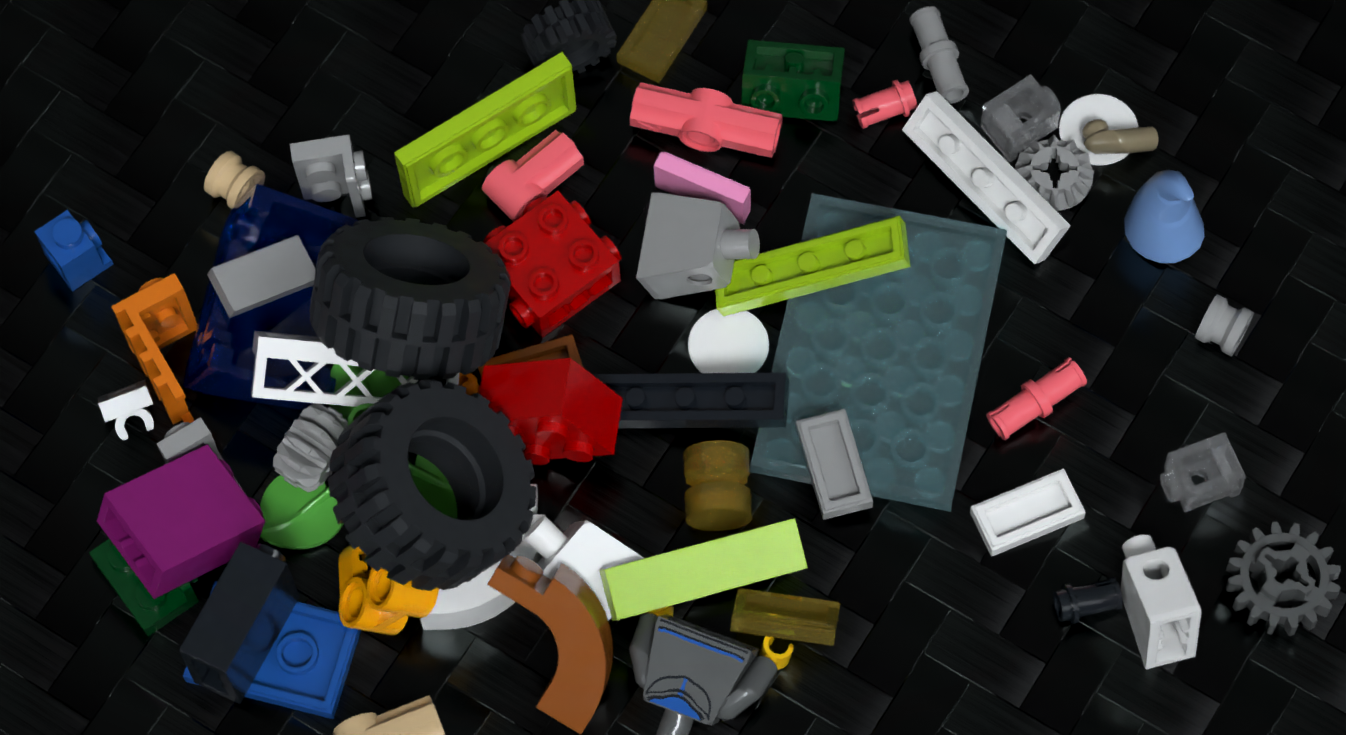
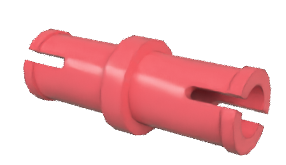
[986,357,1087,440]

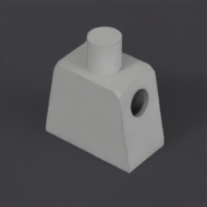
[636,193,760,299]

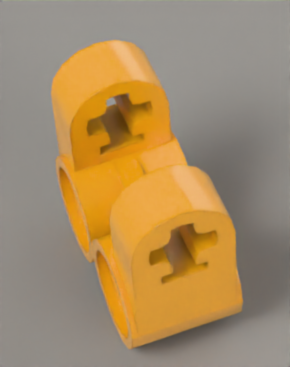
[338,545,439,636]

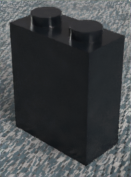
[179,542,299,704]

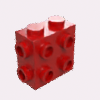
[483,191,622,338]

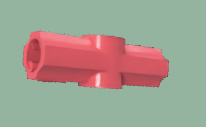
[630,82,782,158]

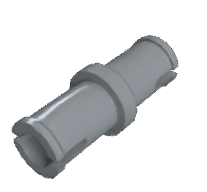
[909,7,969,104]

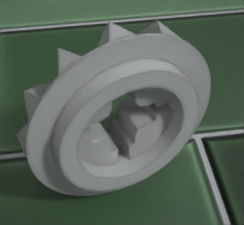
[1015,135,1094,211]

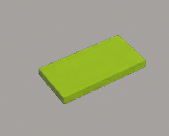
[394,52,577,208]

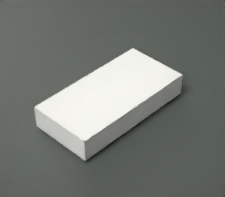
[970,468,1086,557]

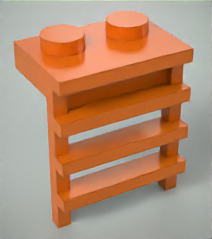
[111,273,199,425]

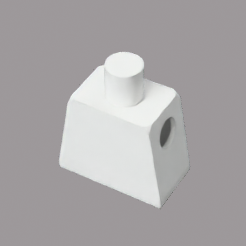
[523,515,644,621]
[1121,535,1201,669]

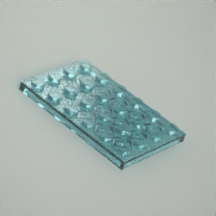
[750,193,1007,512]

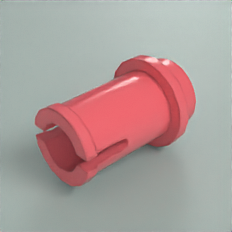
[852,80,918,129]

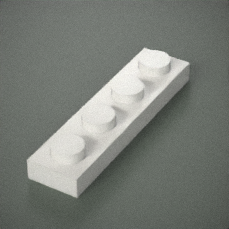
[902,91,1071,264]

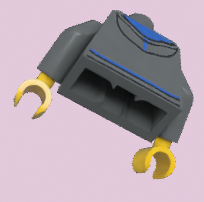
[629,605,794,735]

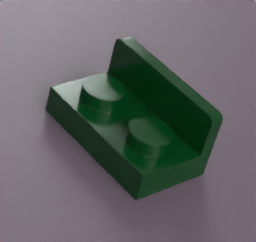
[741,40,845,121]
[89,539,199,636]

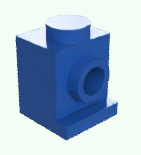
[34,210,113,292]

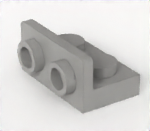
[290,134,372,218]

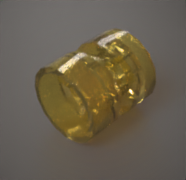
[683,440,752,531]

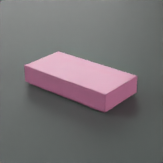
[654,151,751,224]

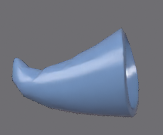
[1124,170,1205,263]

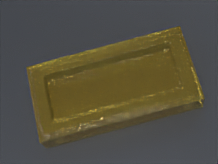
[617,0,707,83]
[731,588,840,646]

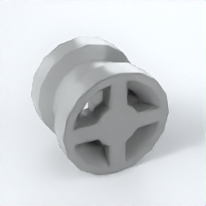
[1195,294,1254,357]

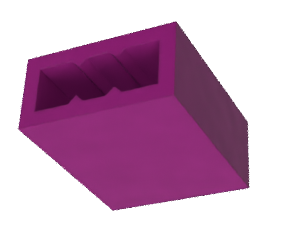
[97,444,265,599]

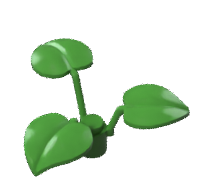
[260,364,457,549]

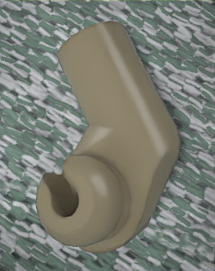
[1082,119,1158,155]

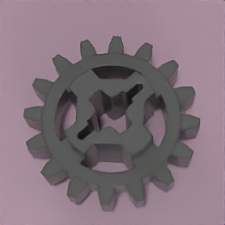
[1225,522,1341,636]

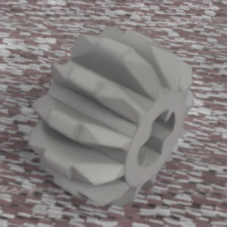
[273,403,348,493]

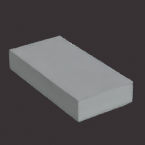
[207,235,316,318]
[796,409,873,520]

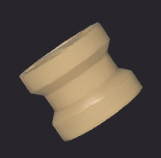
[204,151,265,213]

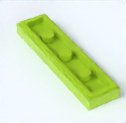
[715,216,911,317]
[599,518,808,621]

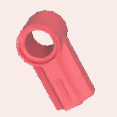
[482,130,584,222]

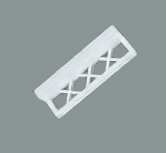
[251,331,459,407]

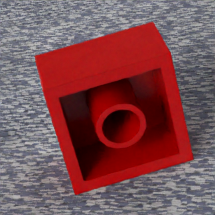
[479,358,623,465]

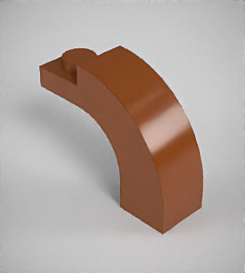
[487,554,613,734]

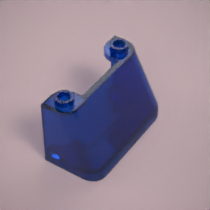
[183,184,359,411]

